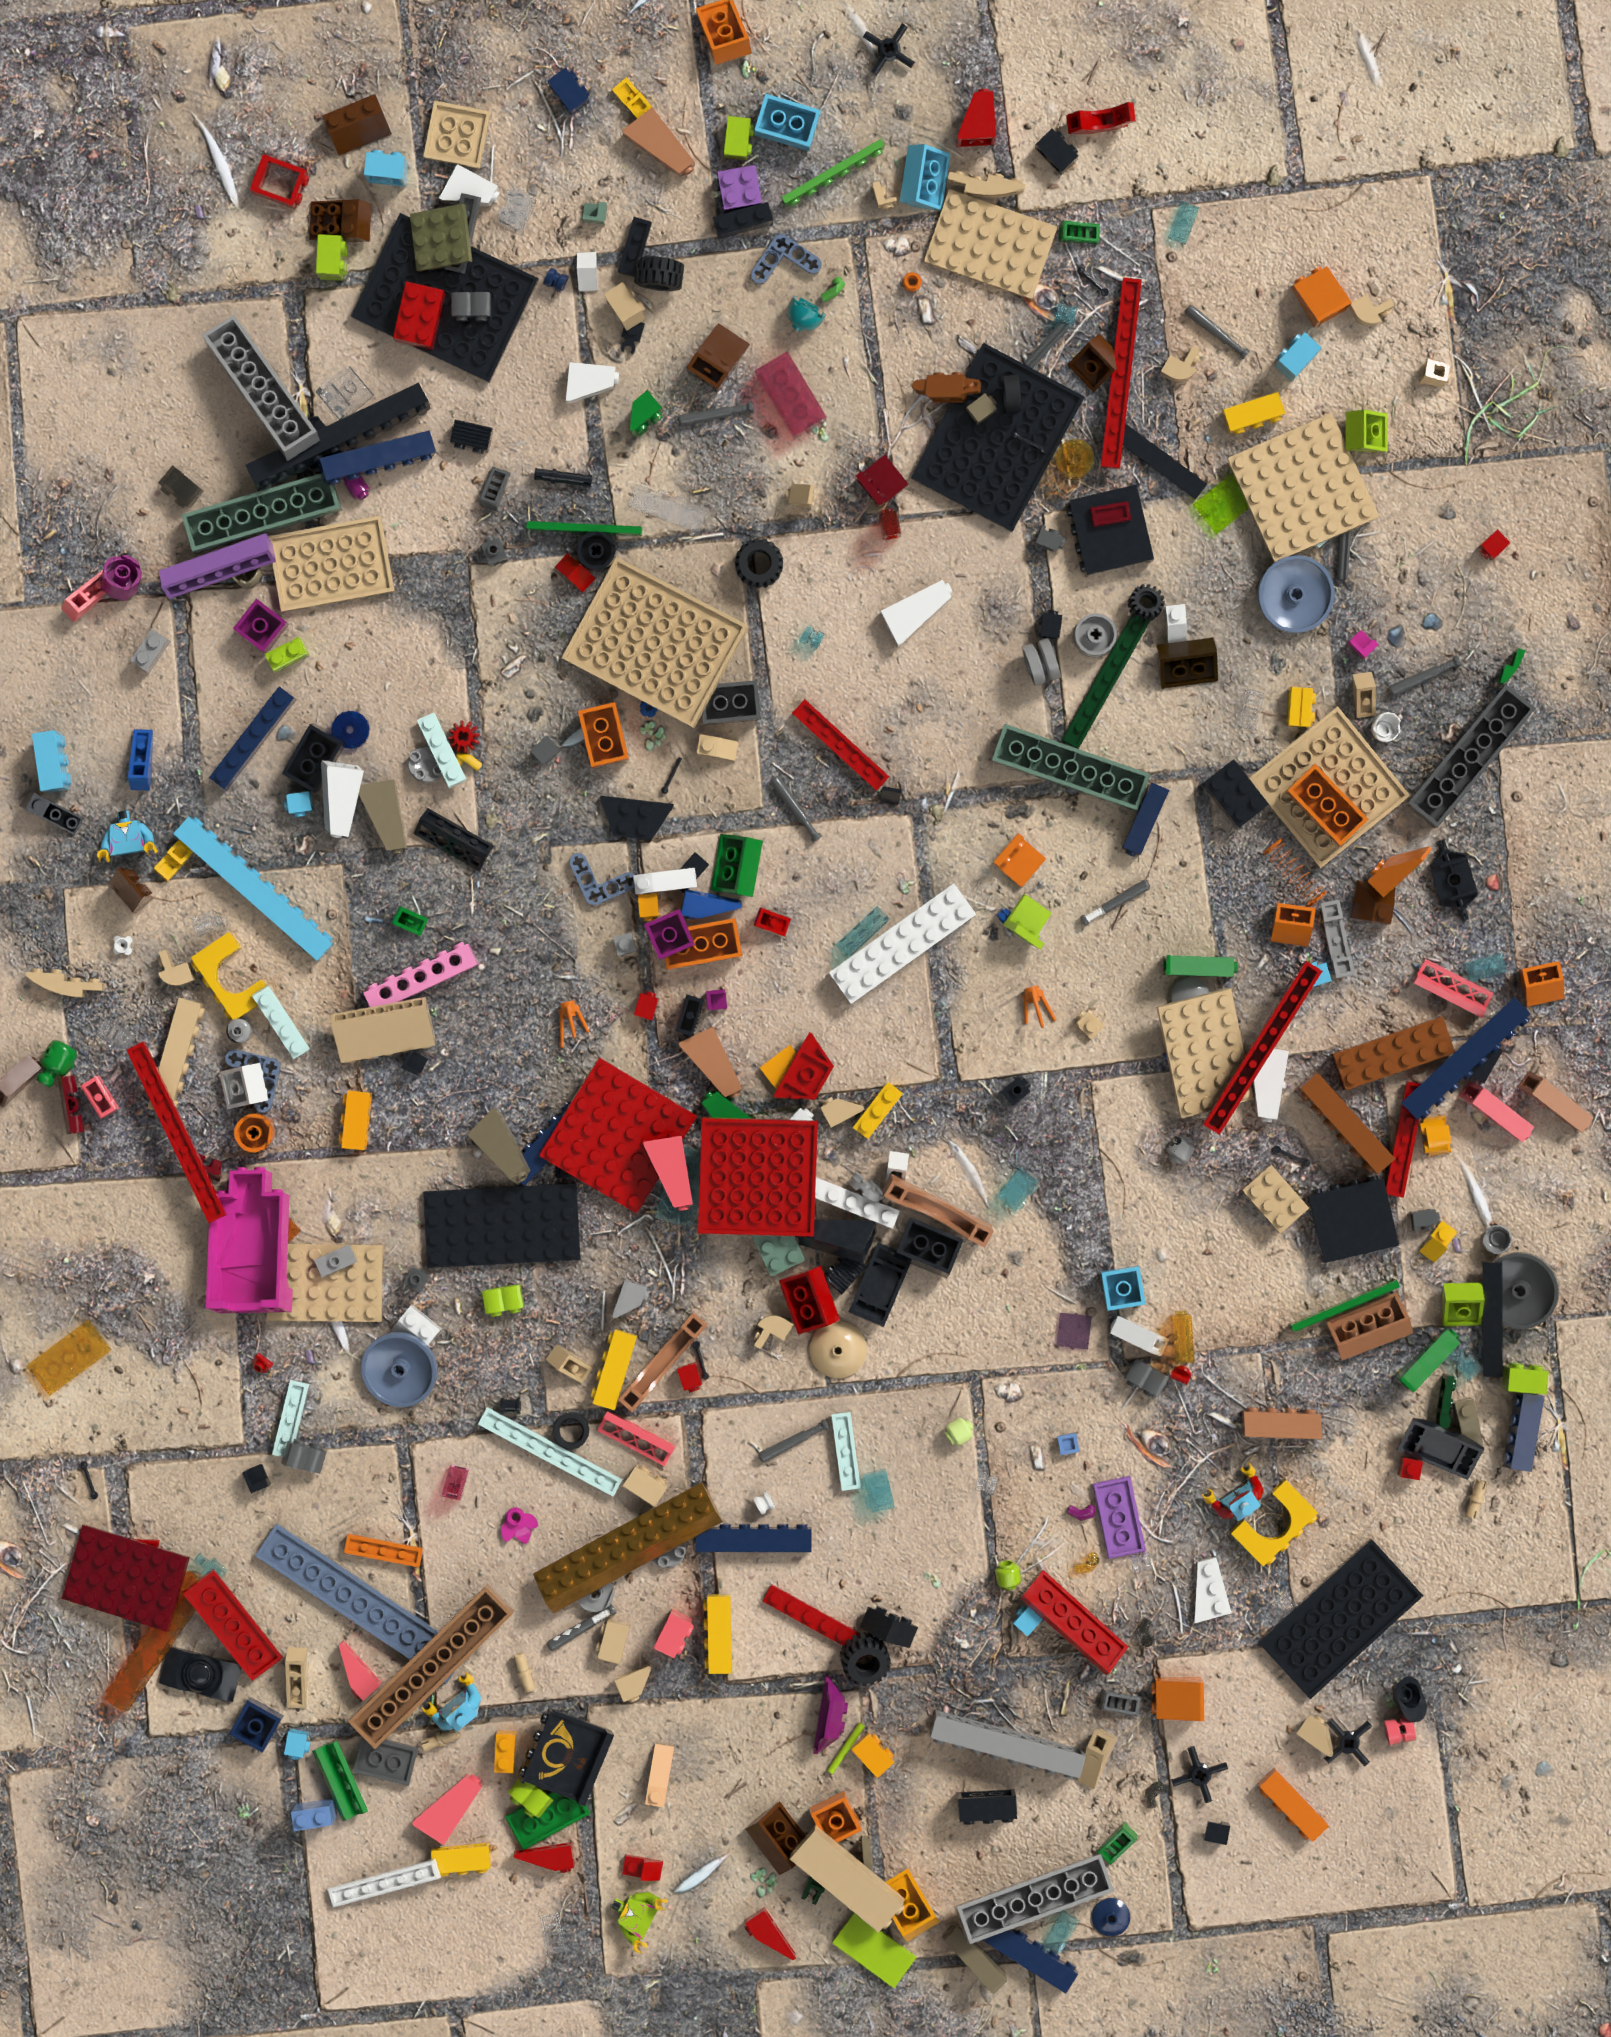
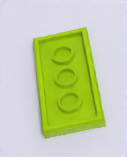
[832,1912,917,1988]

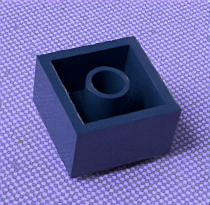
[229,1697,284,1753]

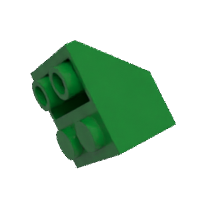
[630,390,663,437]

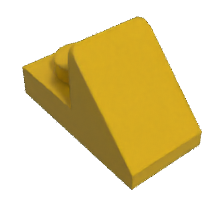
[1419,1220,1457,1263]

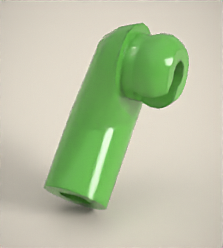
[821,277,845,302]

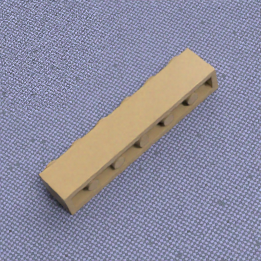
[147,998,205,1111]

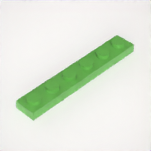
[781,139,885,207]

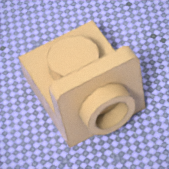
[872,181,897,210]
[1075,1010,1105,1040]

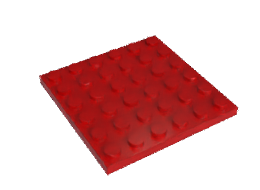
[538,1057,697,1214]
[698,1117,818,1237]

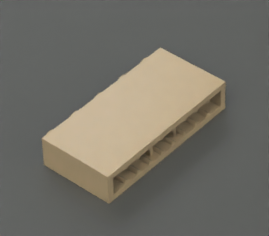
[331,997,435,1063]

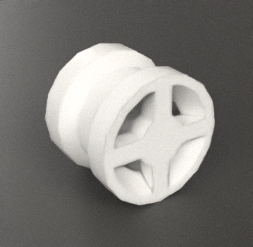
[753,1491,776,1515]

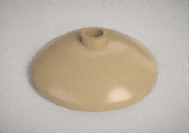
[809,1321,867,1378]

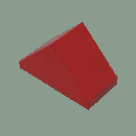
[555,553,596,593]

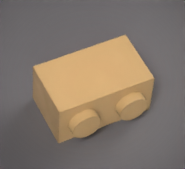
[604,282,646,331]
[623,1465,668,1507]
[595,1619,631,1664]

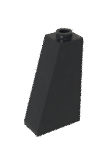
[796,1219,877,1263]

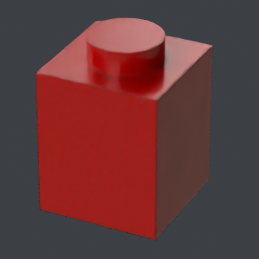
[1478,529,1510,561]
[634,990,659,1021]
[677,1362,703,1393]
[1398,1456,1423,1481]

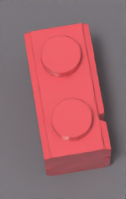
[81,1076,120,1119]

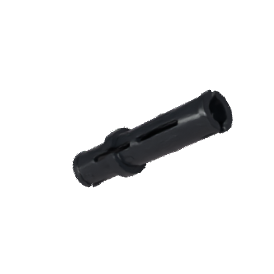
[534,468,593,487]

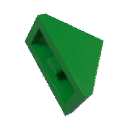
[391,906,428,936]

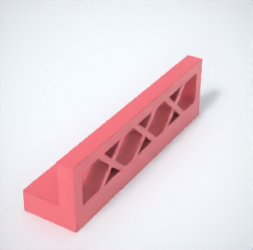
[1414,959,1494,1018]
[597,1410,675,1466]

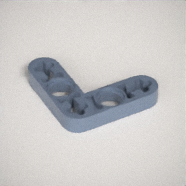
[751,234,822,285]
[570,853,635,905]
[225,1050,281,1113]

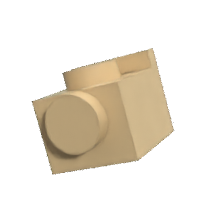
[1419,359,1451,388]

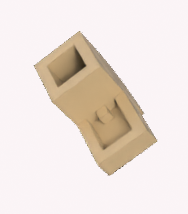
[1349,294,1395,326]
[1160,346,1200,382]
[157,950,196,986]
[753,1315,794,1349]

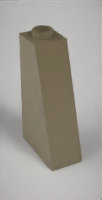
[359,780,407,854]
[467,1107,531,1185]
[944,1923,1007,1995]

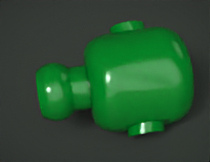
[37,1040,77,1088]

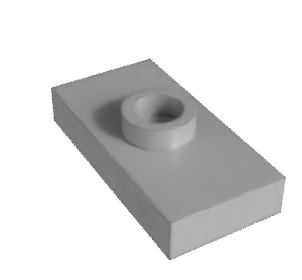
[314,1244,358,1277]

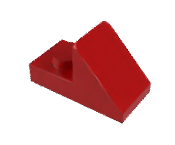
[754,907,791,937]
[622,1854,664,1881]

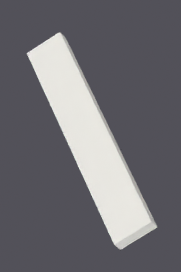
[327,1859,441,1908]

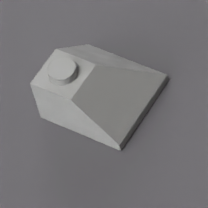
[612,1278,650,1318]

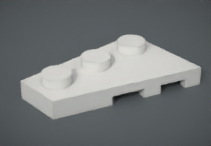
[1194,1557,1232,1623]

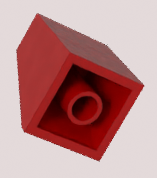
[956,89,996,148]

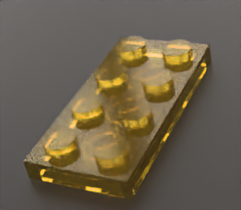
[27,1319,112,1396]

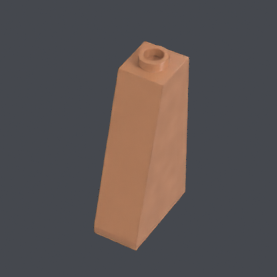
[622,107,695,177]
[679,1027,743,1099]
[1518,1072,1594,1133]

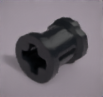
[500,1397,521,1415]

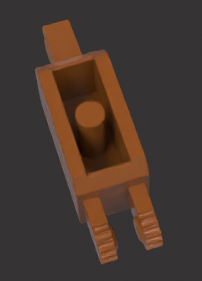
[912,372,981,403]

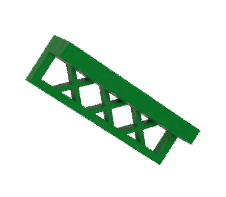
[312,1741,368,1821]

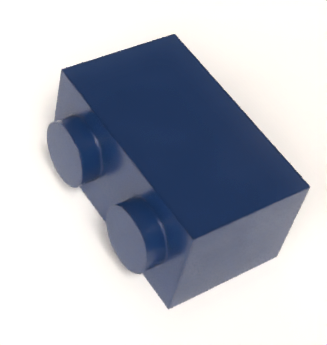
[547,67,590,116]

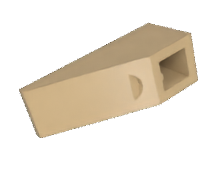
[1077,1729,1118,1790]

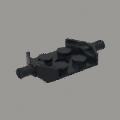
[1428,839,1479,922]

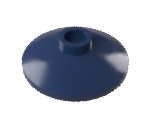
[1092,1898,1130,1936]

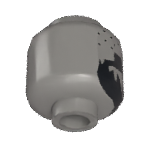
[226,1019,252,1043]
[1167,1135,1195,1165]

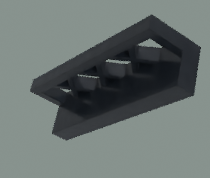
[413,808,494,872]

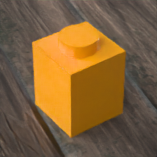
[638,893,659,921]

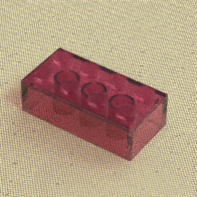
[754,351,827,440]

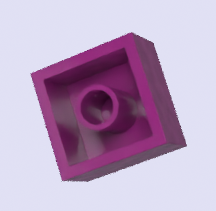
[233,598,289,654]
[644,909,695,960]

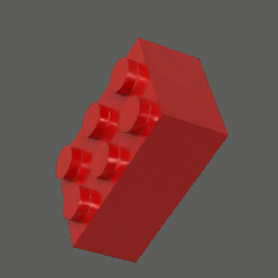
[393,282,445,350]
[779,1266,840,1335]

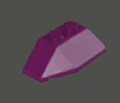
[813,1675,848,1754]

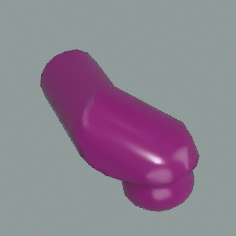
[1066,1505,1096,1521]

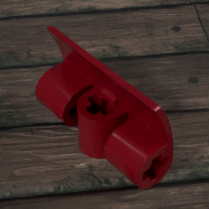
[57,1075,85,1135]

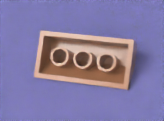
[1325,1292,1413,1360]
[1241,1407,1322,1439]

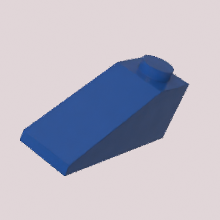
[128,729,153,791]
[680,889,742,920]

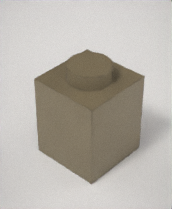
[966,394,997,425]

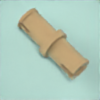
[1465,1479,1488,1519]
[512,1652,536,1693]
[421,1729,461,1752]

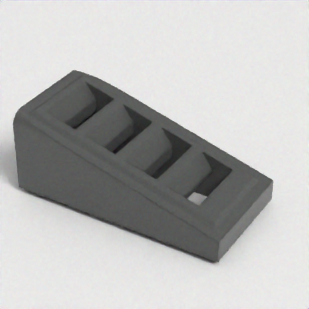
[479,466,511,511]
[1098,1689,1141,1716]

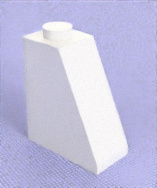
[439,164,500,207]
[566,362,619,404]
[1110,1316,1169,1356]

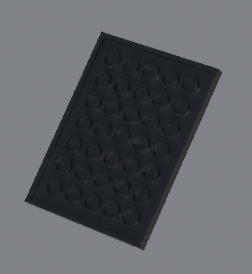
[351,213,539,383]
[911,342,1085,532]

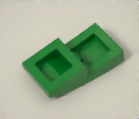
[1497,648,1526,685]

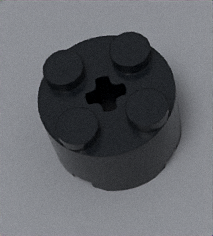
[577,532,616,572]

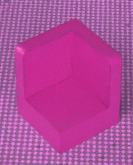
[1347,630,1379,659]

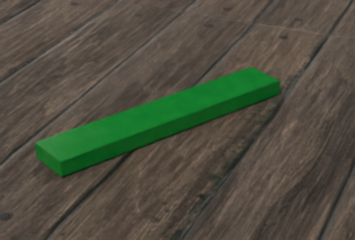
[526,521,643,536]
[1289,1279,1400,1332]

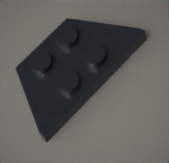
[600,796,674,840]

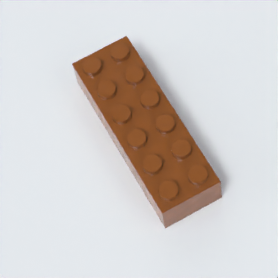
[1331,1017,1455,1090]
[1296,1072,1395,1174]

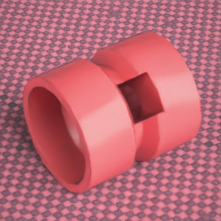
[1384,1717,1416,1745]

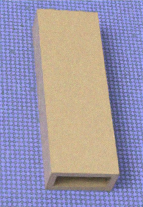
[790,1825,904,1933]

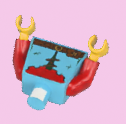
[1202,1463,1264,1521]

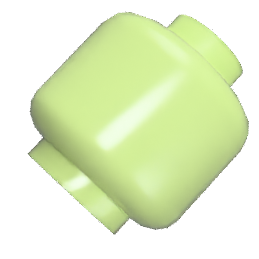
[944,1417,974,1446]

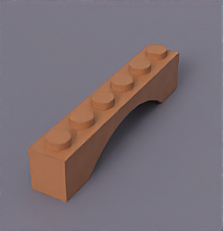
[882,1174,994,1248]
[618,1311,708,1413]

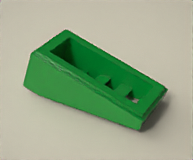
[1058,220,1100,244]
[1097,1822,1138,1865]

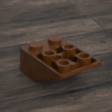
[309,199,372,243]
[686,323,750,392]
[108,867,153,913]

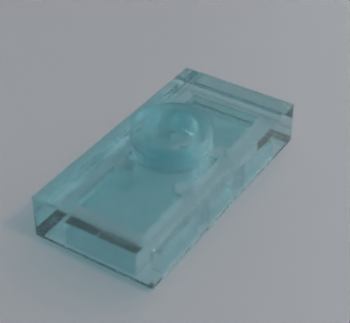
[1043,1910,1080,1954]

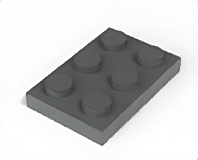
[353,1737,419,1786]

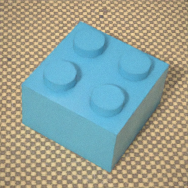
[364,150,408,187]
[1275,332,1322,382]
[1100,1265,1146,1311]

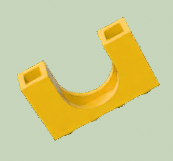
[191,932,267,1020]
[1229,1478,1318,1567]

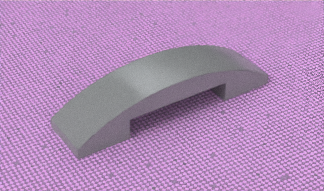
[1320,900,1355,978]

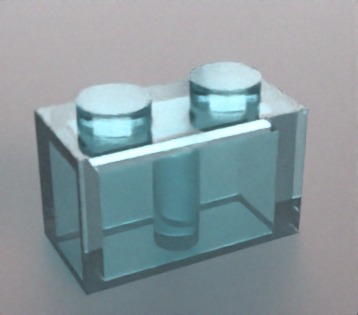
[996,1167,1039,1211]
[861,1468,895,1513]

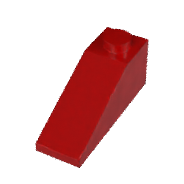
[513,1842,575,1873]
[744,1907,796,1960]

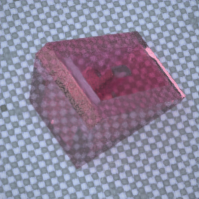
[442,1465,469,1500]

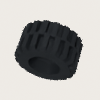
[634,256,684,291]
[735,538,783,589]
[840,1633,891,1686]

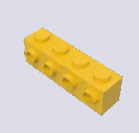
[590,1329,638,1410]
[704,1594,732,1674]

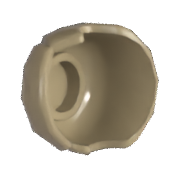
[232,567,262,588]

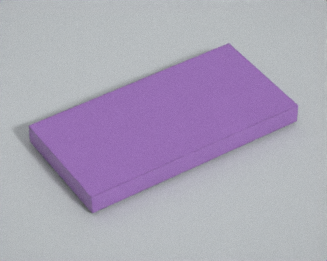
[1092,1476,1146,1559]

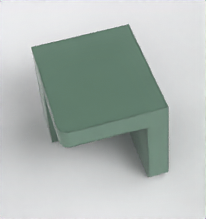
[581,202,608,225]

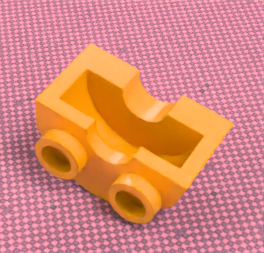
[1419,1115,1452,1156]

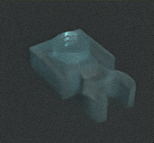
[1449,1346,1483,1381]

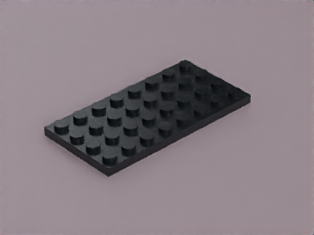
[423,1183,581,1268]
[1258,1538,1424,1699]

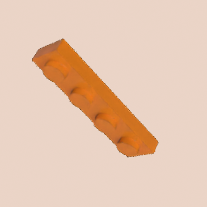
[344,1533,423,1567]

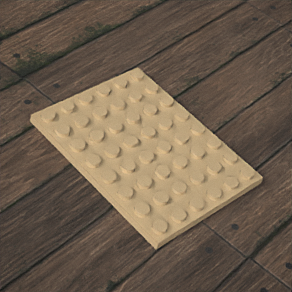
[562,557,749,728]

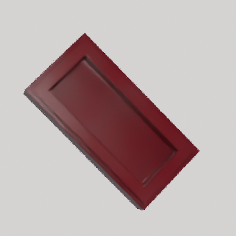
[1090,501,1131,527]

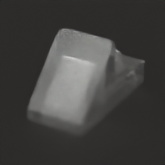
[1396,832,1439,856]

